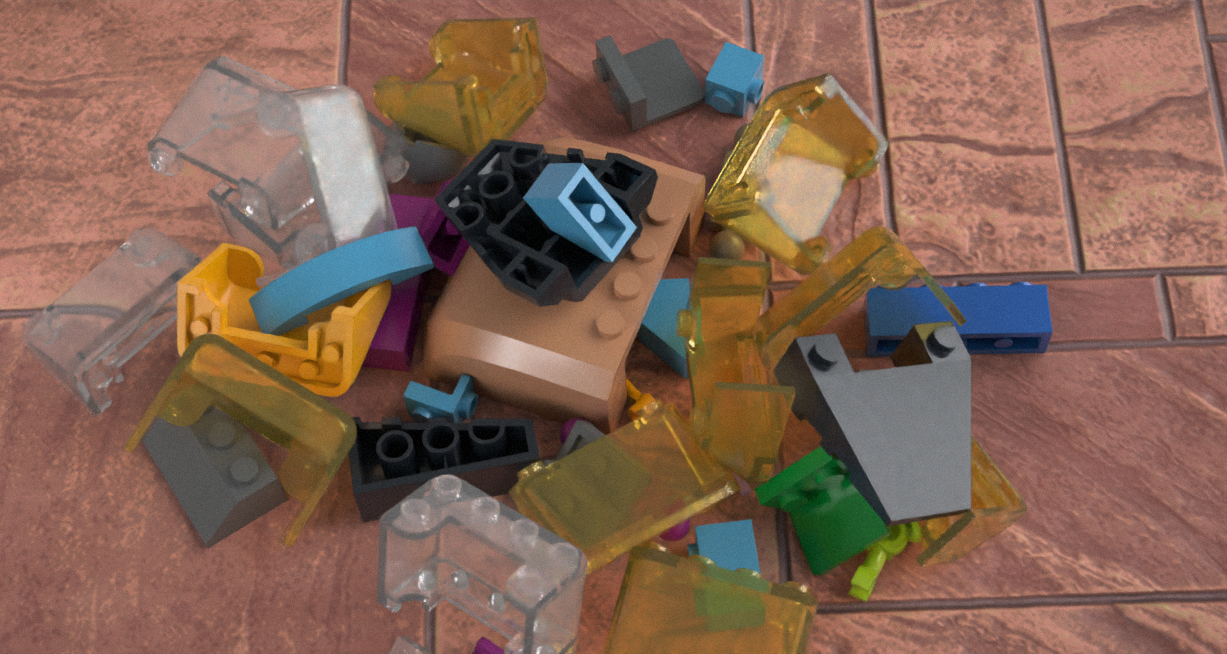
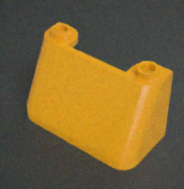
[177,243,391,397]

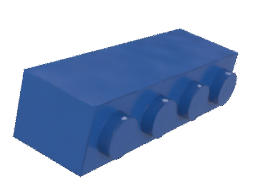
[863,282,1052,356]

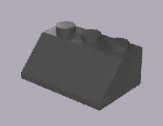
[142,375,288,548]

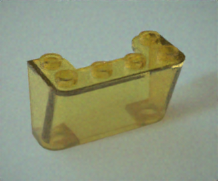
[602,542,818,654]

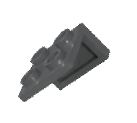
[592,35,705,132]

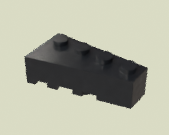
[344,417,541,523]

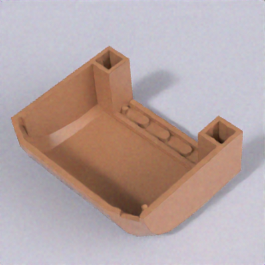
[422,137,705,436]

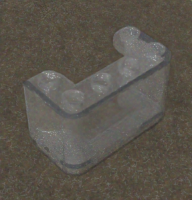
[377,475,587,654]

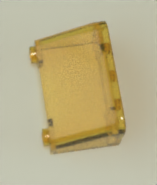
[373,17,548,158]
[704,73,890,275]
[509,399,741,591]

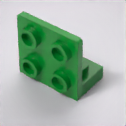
[755,446,891,576]

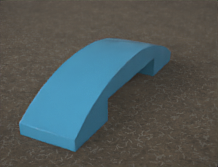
[248,226,434,336]

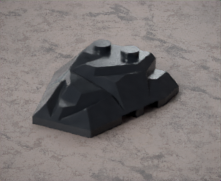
[434,139,658,307]

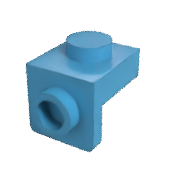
[403,374,478,423]

